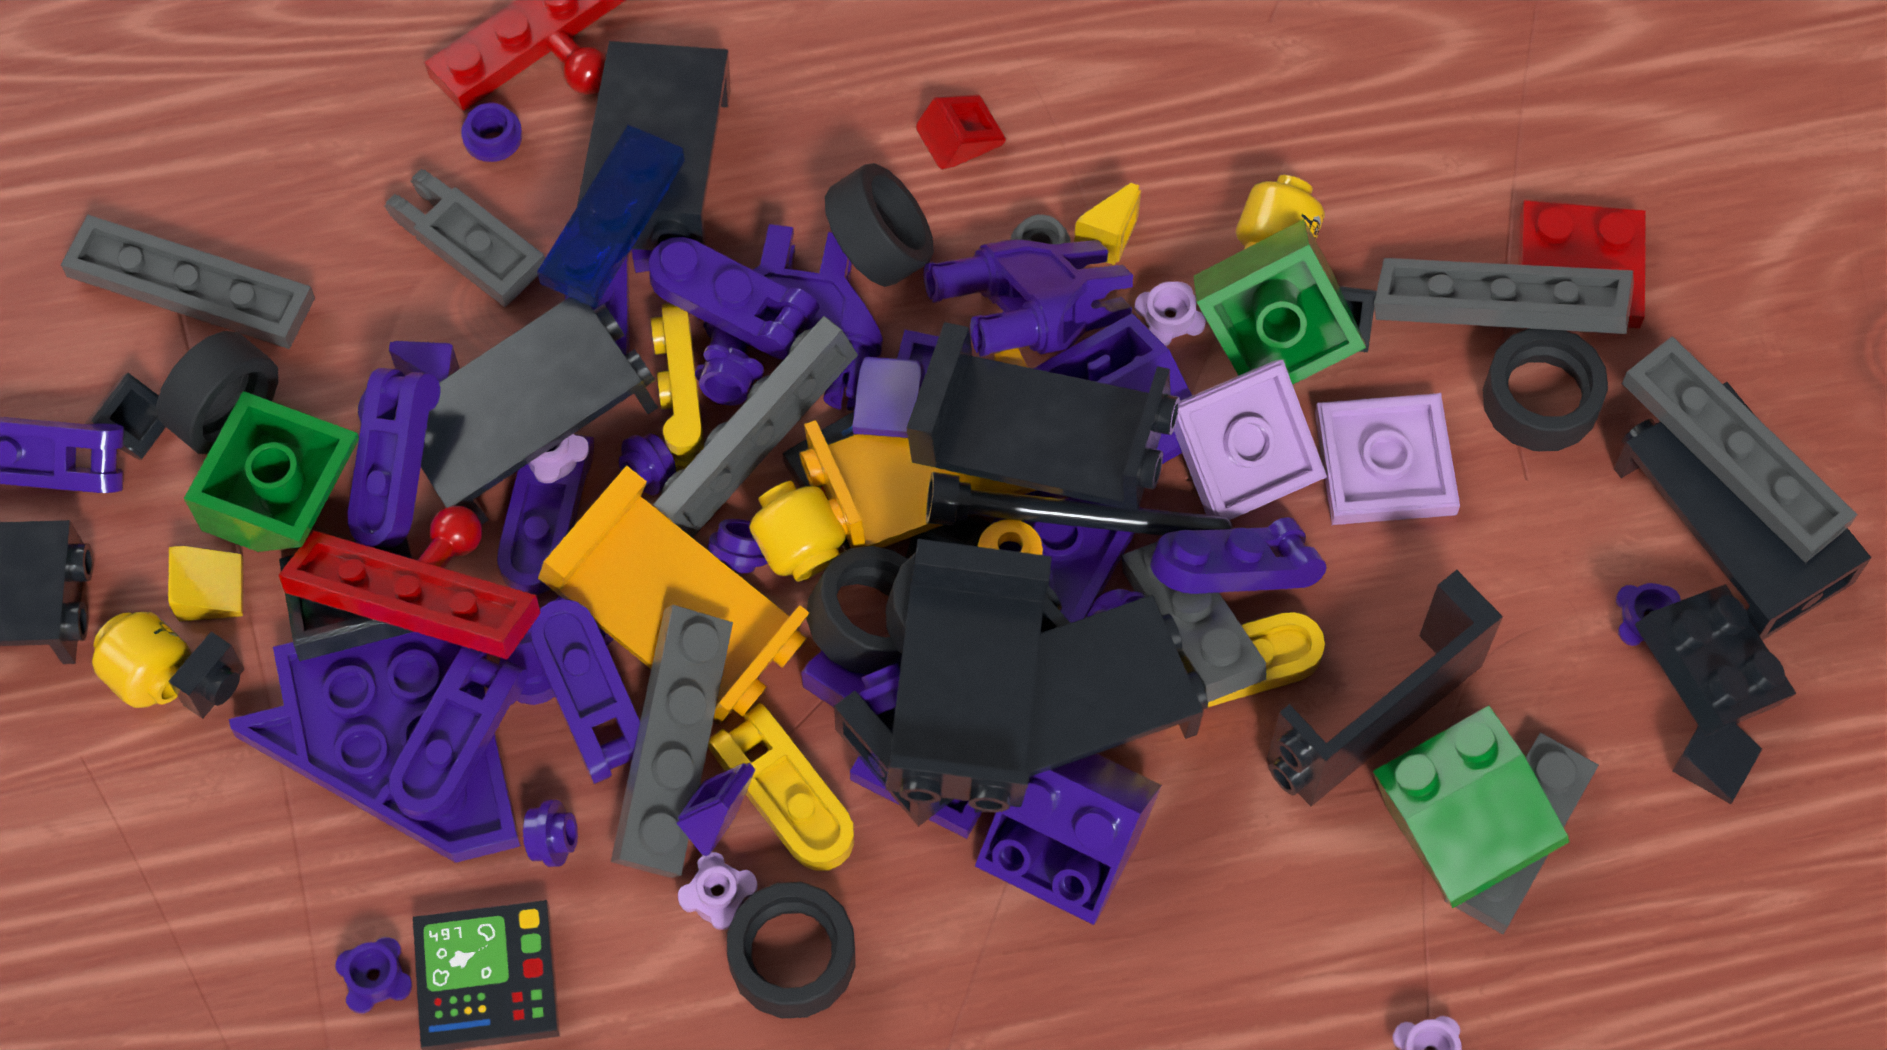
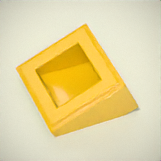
[1074,183,1141,265]
[168,546,243,622]

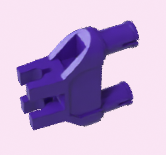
[703,224,883,411]
[923,239,1133,357]

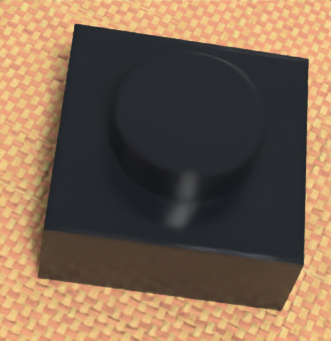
[168,632,245,719]

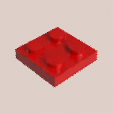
[1519,200,1646,329]

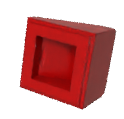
[916,94,1007,170]

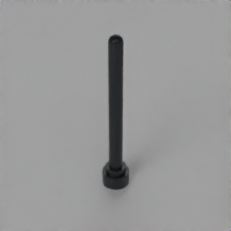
[926,472,1233,536]

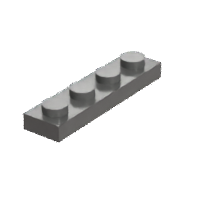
[61,215,315,349]
[1374,258,1634,334]
[653,316,858,538]
[1622,336,1858,563]
[611,605,733,878]

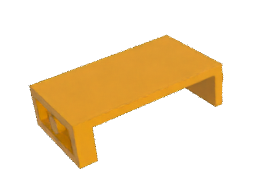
[799,348,1036,548]
[538,466,809,725]

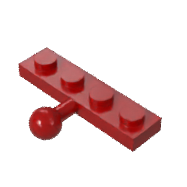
[424,0,626,111]
[279,506,541,660]

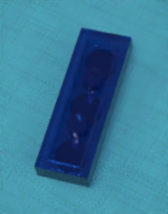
[537,125,685,308]

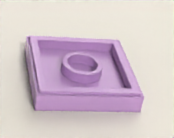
[1174,360,1327,520]
[1315,393,1460,525]

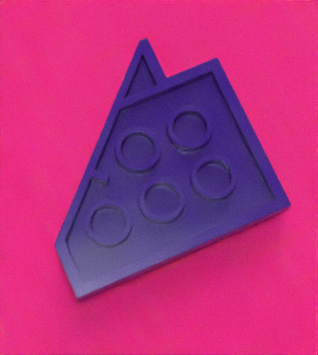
[229,632,521,863]

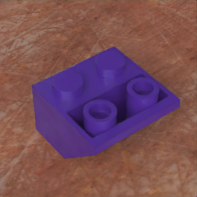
[1033,313,1192,464]
[975,754,1162,925]

